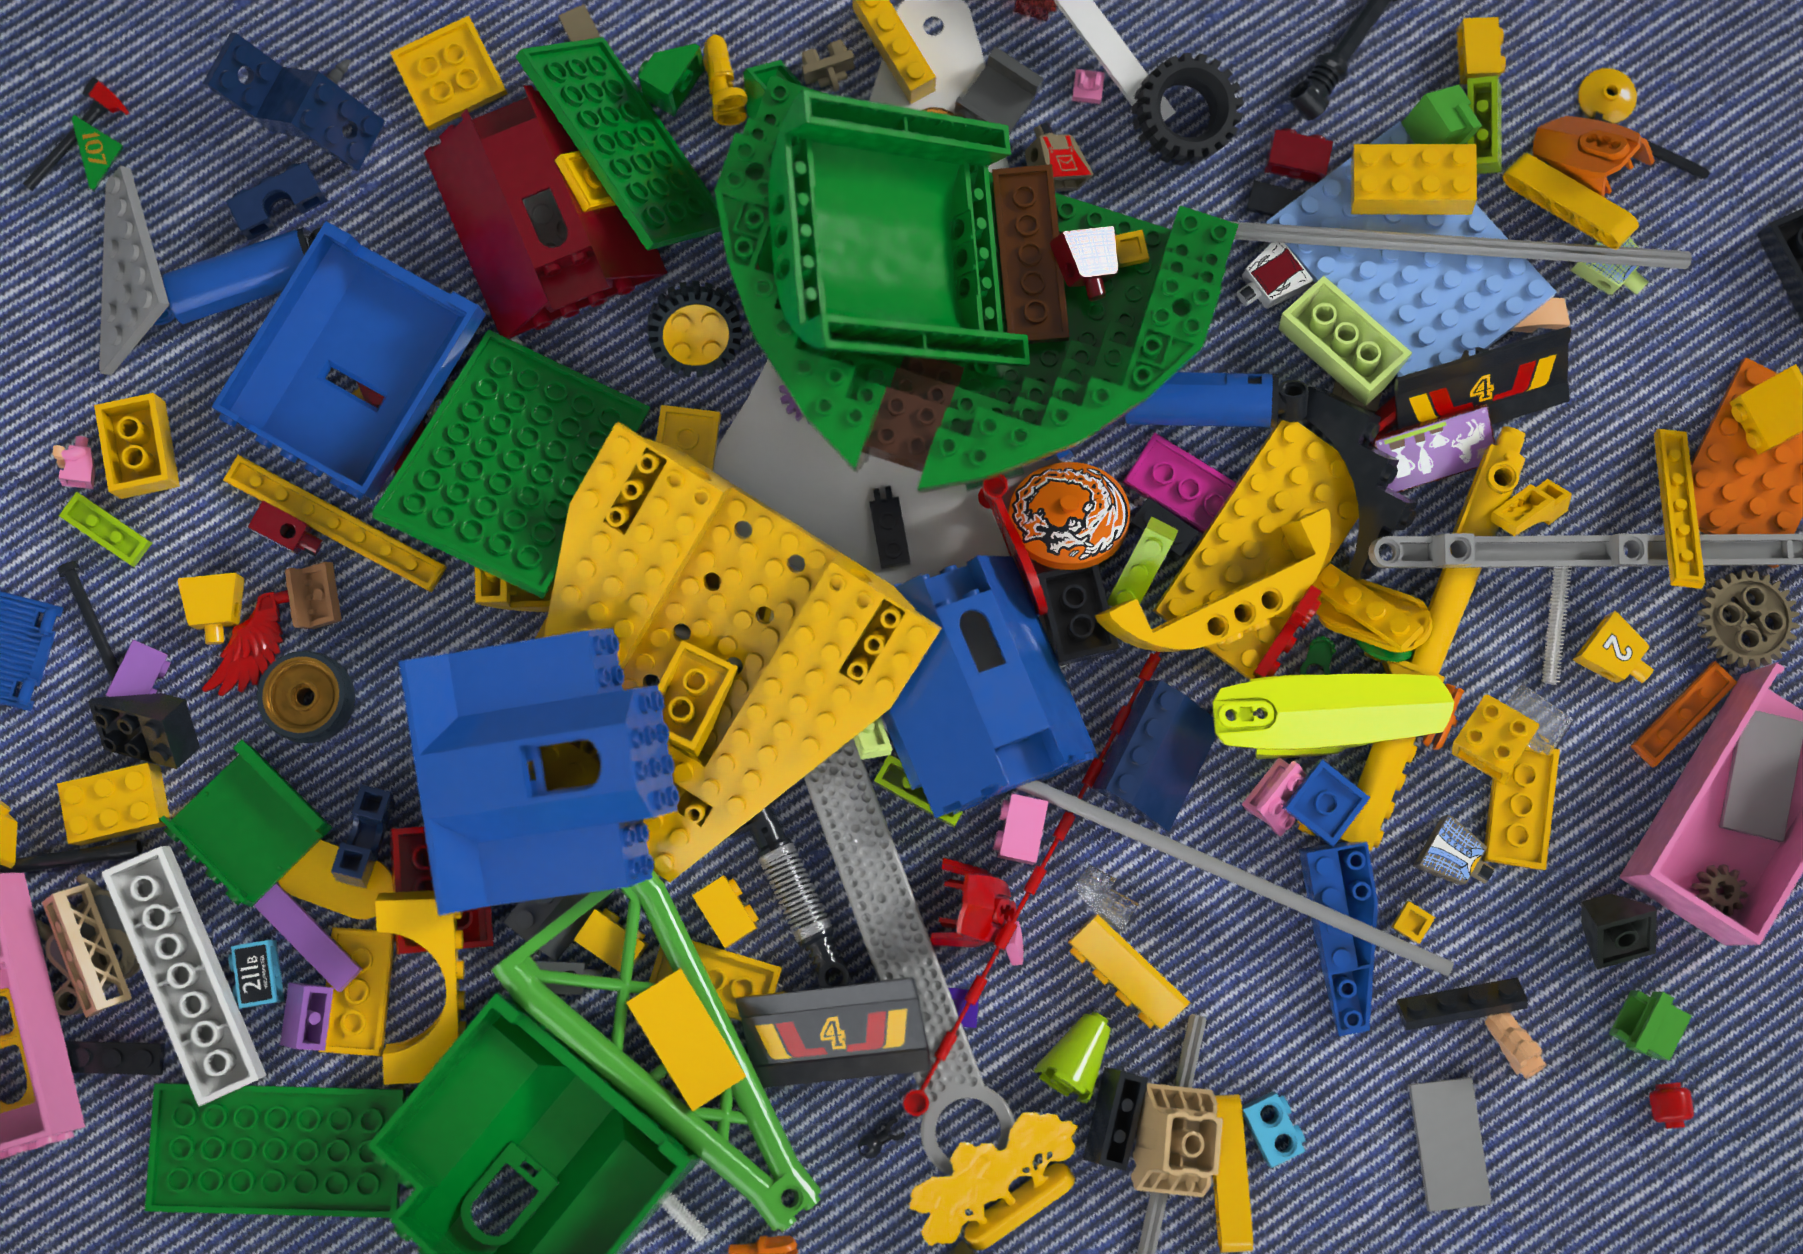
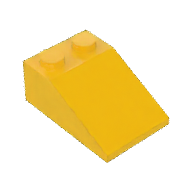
[1729,364,1803,455]
[658,640,738,757]

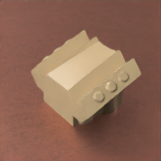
[1130,1083,1223,1197]

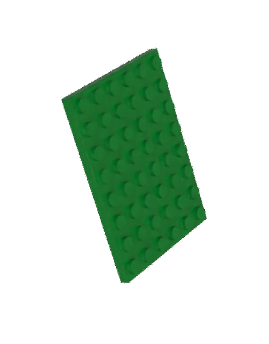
[372,329,651,599]

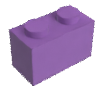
[106,639,171,697]
[280,982,334,1051]

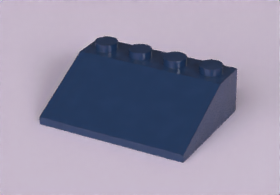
[1092,680,1217,832]

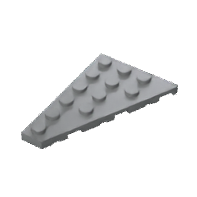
[99,166,169,375]

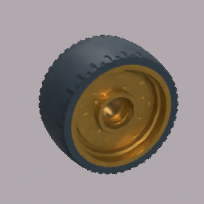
[257,651,356,743]

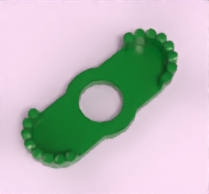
[1299,636,1336,675]

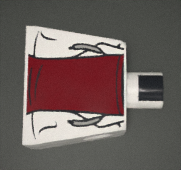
[1236,242,1313,309]

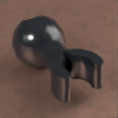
[858,1118,906,1159]

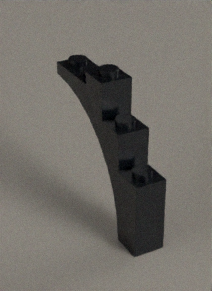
[1304,386,1418,580]

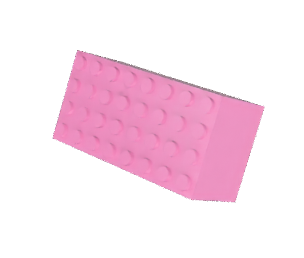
[1619,663,1803,945]

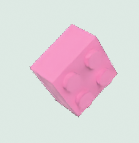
[993,794,1049,865]

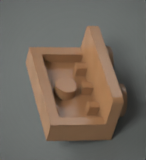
[285,562,342,629]

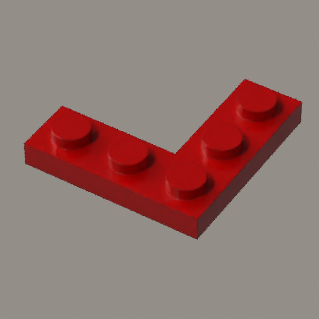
[1253,585,1322,678]

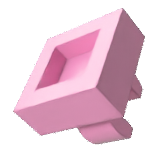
[1072,69,1105,104]

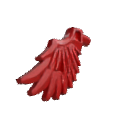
[202,590,289,697]

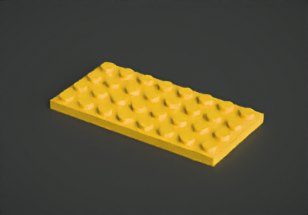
[1153,419,1359,680]

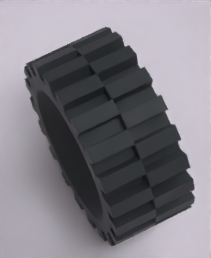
[1132,53,1243,166]

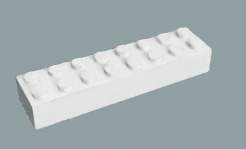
[101,846,267,1106]

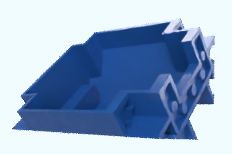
[882,555,1098,818]

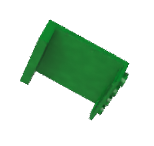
[160,739,333,907]

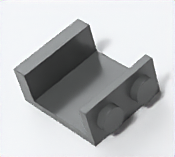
[954,46,1044,134]

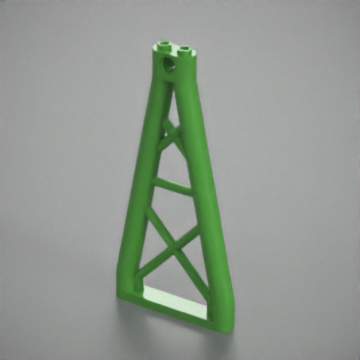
[491,870,822,1232]

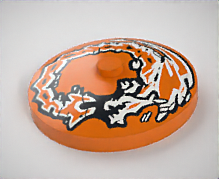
[1009,462,1130,570]

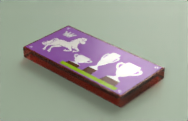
[1371,403,1495,493]

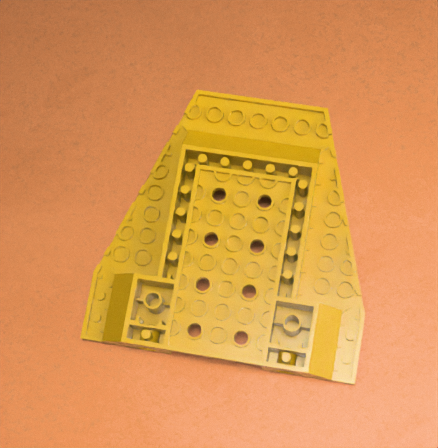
[527,422,941,882]

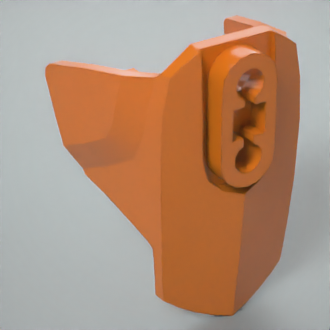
[1533,116,1655,198]

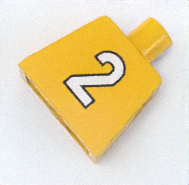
[1572,611,1654,683]

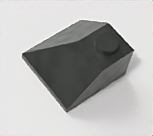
[1581,894,1657,970]

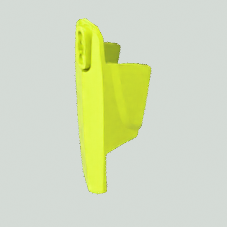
[1212,674,1454,759]

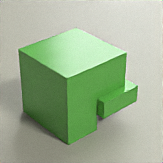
[1401,85,1482,144]
[1609,990,1692,1061]

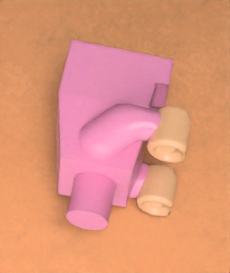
[52,436,96,489]

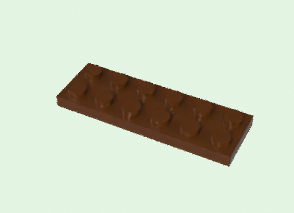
[992,164,1069,344]

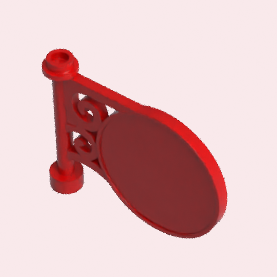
[978,475,1048,616]

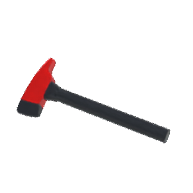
[23,77,130,191]

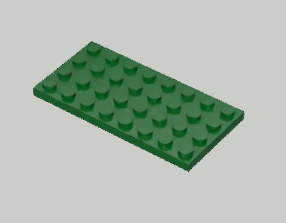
[515,37,722,251]
[145,1083,406,1218]

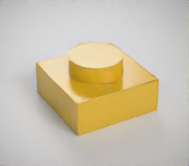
[1115,230,1149,268]
[1391,901,1435,944]

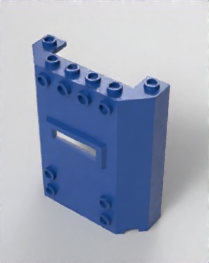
[212,221,486,501]

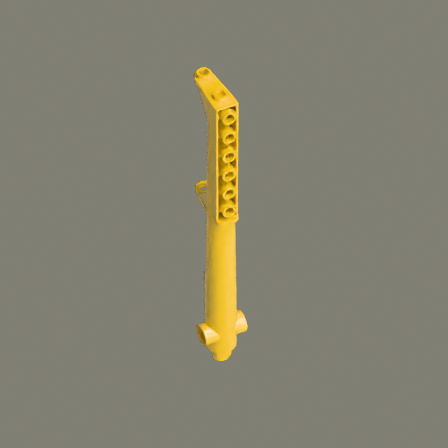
[1297,426,1525,852]

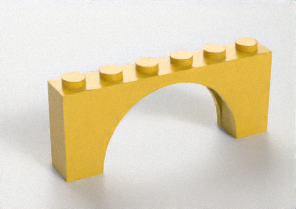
[375,891,467,1084]

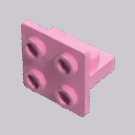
[1241,758,1307,836]

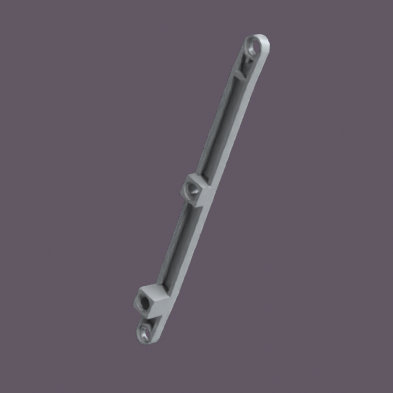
[1368,533,1803,568]

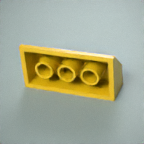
[1068,914,1190,1029]

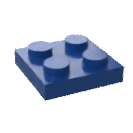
[1283,759,1370,847]

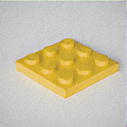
[390,16,508,131]

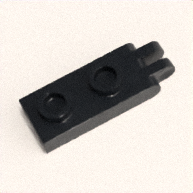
[869,486,911,569]

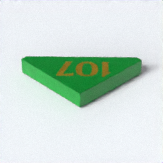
[71,115,124,192]

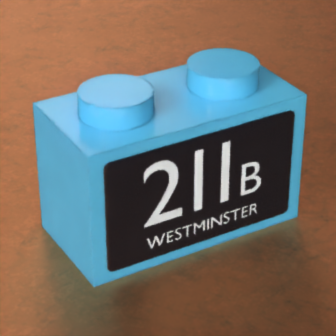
[228,940,285,1008]

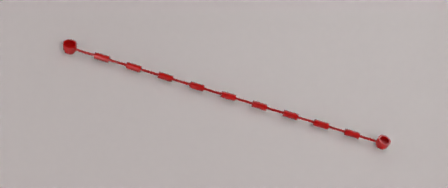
[903,652,1161,1116]

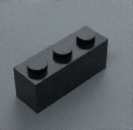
[1083,1067,1148,1171]

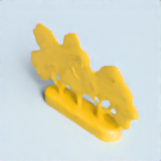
[909,1113,1077,1251]

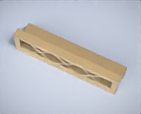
[42,883,132,1018]

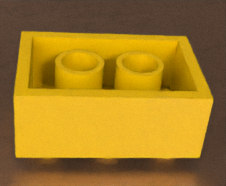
[94,393,180,499]
[57,763,170,846]

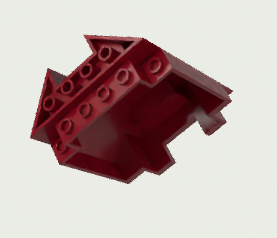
[424,85,668,339]

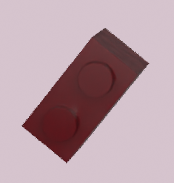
[1264,128,1333,184]

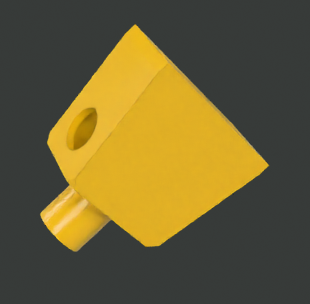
[178,573,244,645]

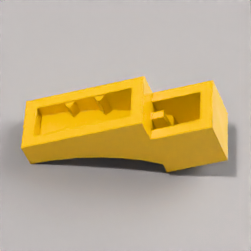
[1490,479,1572,536]

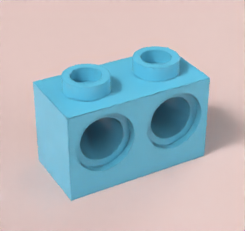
[1242,1092,1306,1168]

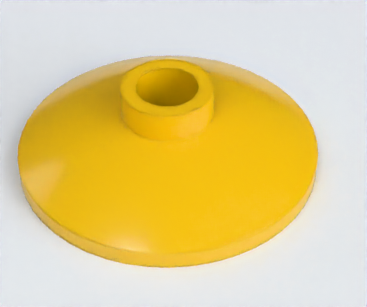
[1578,68,1637,124]

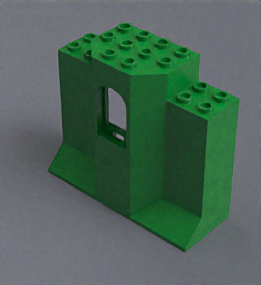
[368,993,701,1254]

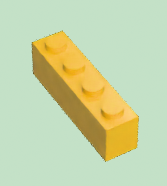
[852,0,936,105]

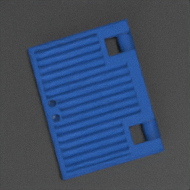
[0,591,63,711]

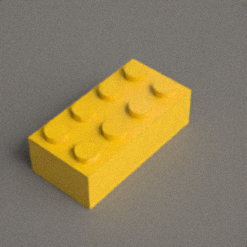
[1351,144,1477,215]

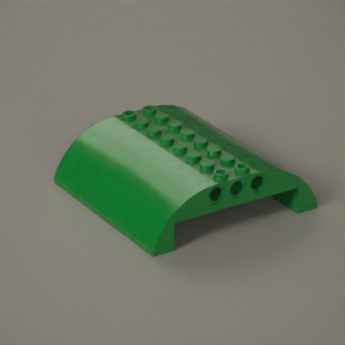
[768,90,1030,367]

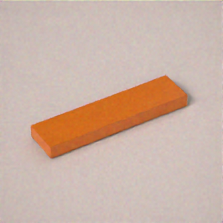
[1630,661,1738,768]

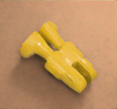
[703,35,748,126]

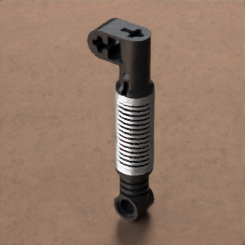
[727,804,851,987]

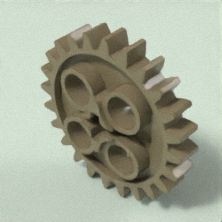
[1697,570,1800,669]

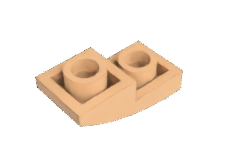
[1510,298,1570,333]

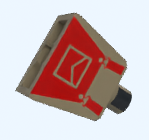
[1025,123,1094,192]

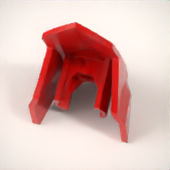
[930,857,1017,947]

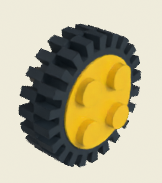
[647,281,742,377]

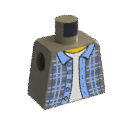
[1413,815,1494,885]

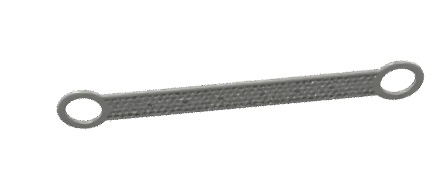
[790,564,1015,1176]

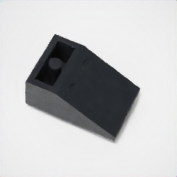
[88,693,200,769]

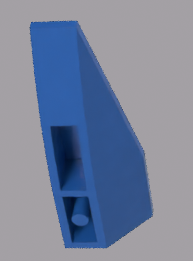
[1299,841,1378,1036]

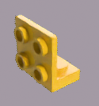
[1451,694,1539,785]

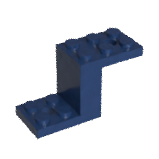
[202,32,386,171]

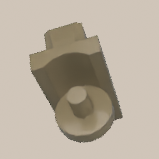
[802,39,855,92]

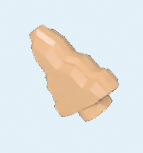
[1485,1012,1547,1079]

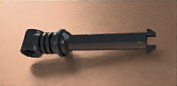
[1288,0,1397,121]

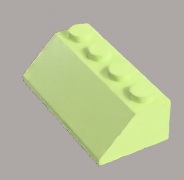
[1279,276,1412,406]

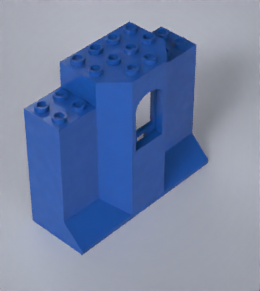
[399,628,679,915]

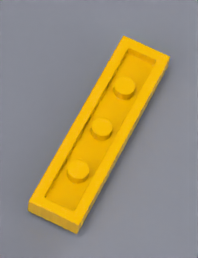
[1312,563,1424,652]

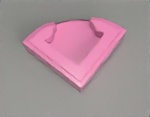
[1005,921,1024,965]

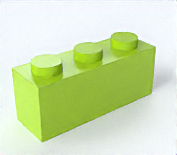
[1467,76,1502,174]
[1107,516,1179,607]
[874,755,963,828]

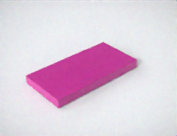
[1122,433,1237,534]

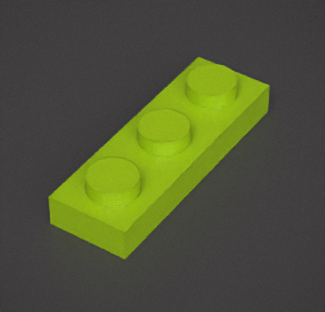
[59,491,152,567]

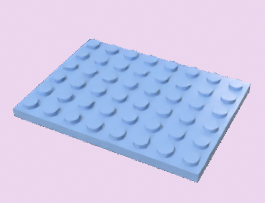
[1265,121,1557,377]

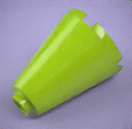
[1034,1012,1111,1103]

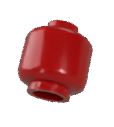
[1649,1082,1695,1129]

